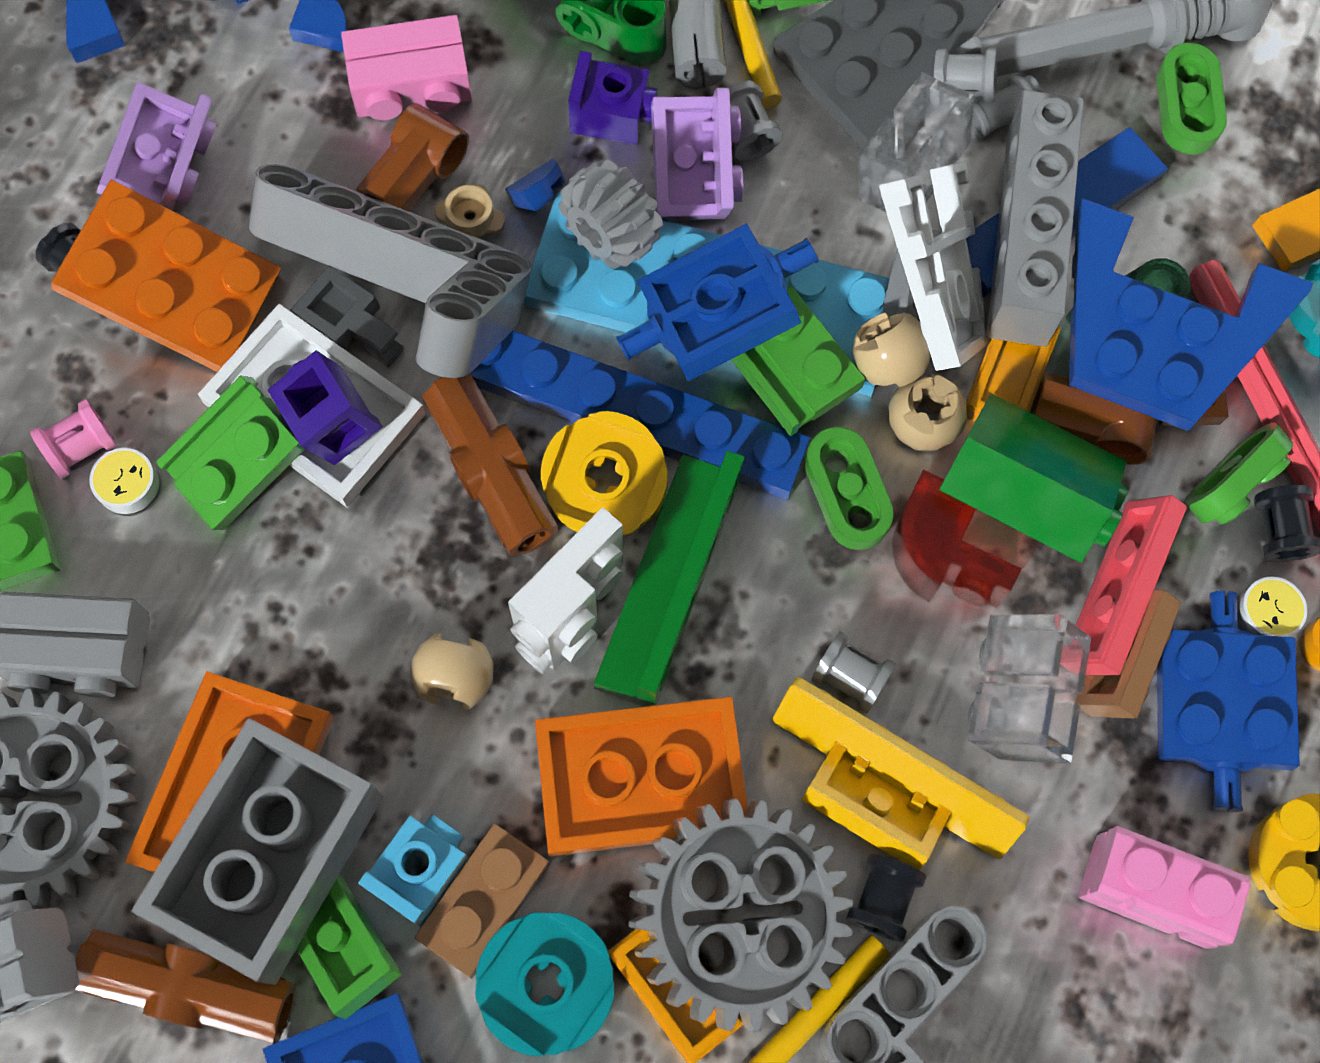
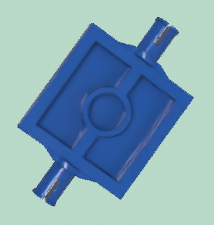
[616,223,819,381]
[1157,591,1300,812]

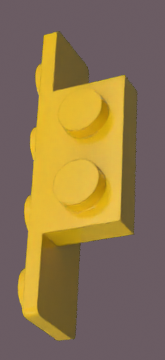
[773,677,1030,870]

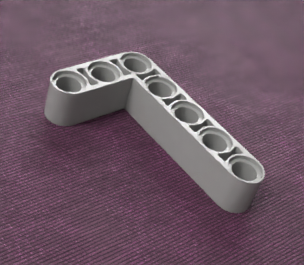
[249,164,532,378]
[819,906,987,1063]

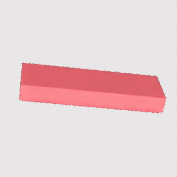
[1060,495,1187,675]

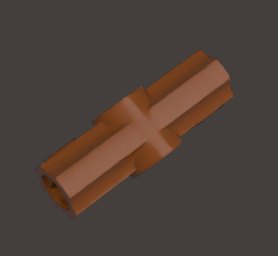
[421,374,558,557]
[75,929,297,1043]

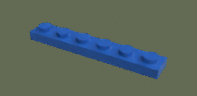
[470,331,811,500]

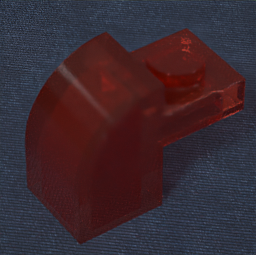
[892,469,1021,608]

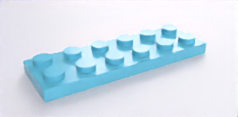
[523,193,890,397]

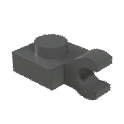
[290,266,404,367]

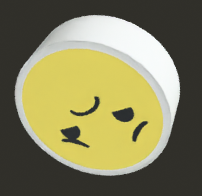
[89,448,159,514]
[1237,577,1308,637]

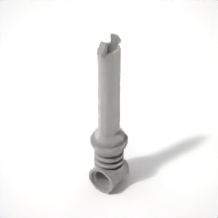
[956,0,1274,77]

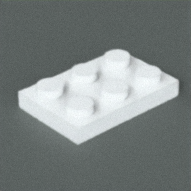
[198,304,426,507]

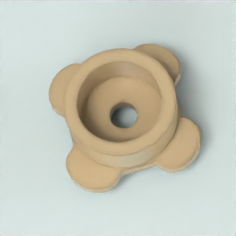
[435,184,505,238]

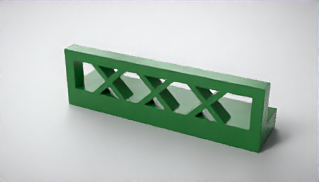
[594,450,745,707]

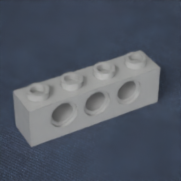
[986,90,1084,347]

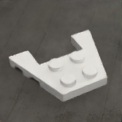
[879,161,988,371]

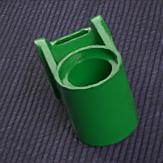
[556,0,667,65]

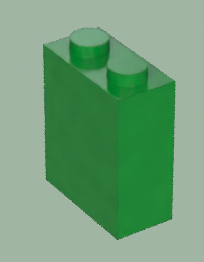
[939,393,1129,563]

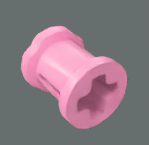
[29,399,118,479]

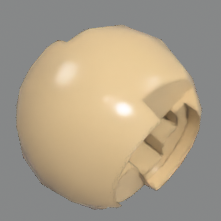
[852,312,931,387]
[889,373,967,451]
[411,633,494,710]

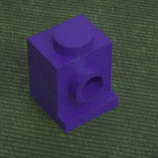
[568,51,658,145]
[268,350,383,466]

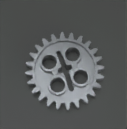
[0,689,138,909]
[628,799,853,1032]

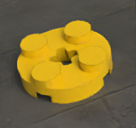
[541,411,669,537]
[1249,794,1320,932]

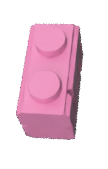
[341,15,472,120]
[1078,826,1251,949]

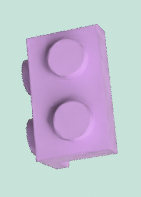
[96,82,216,210]
[651,88,743,221]

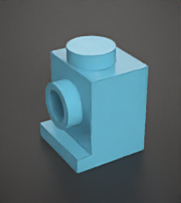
[358,814,469,927]

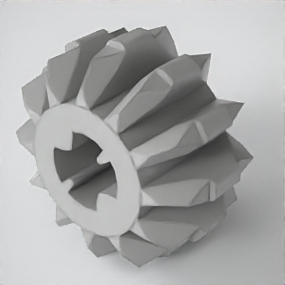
[558,159,664,269]

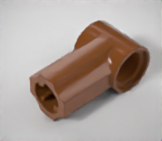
[356,103,469,212]
[1031,372,1158,465]

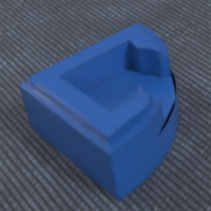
[289,0,348,52]
[505,159,566,211]

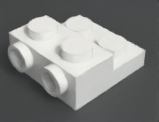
[508,507,623,673]

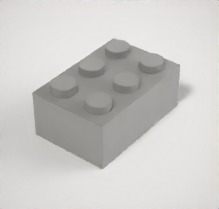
[131,718,384,985]

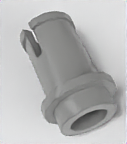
[965,75,1043,139]

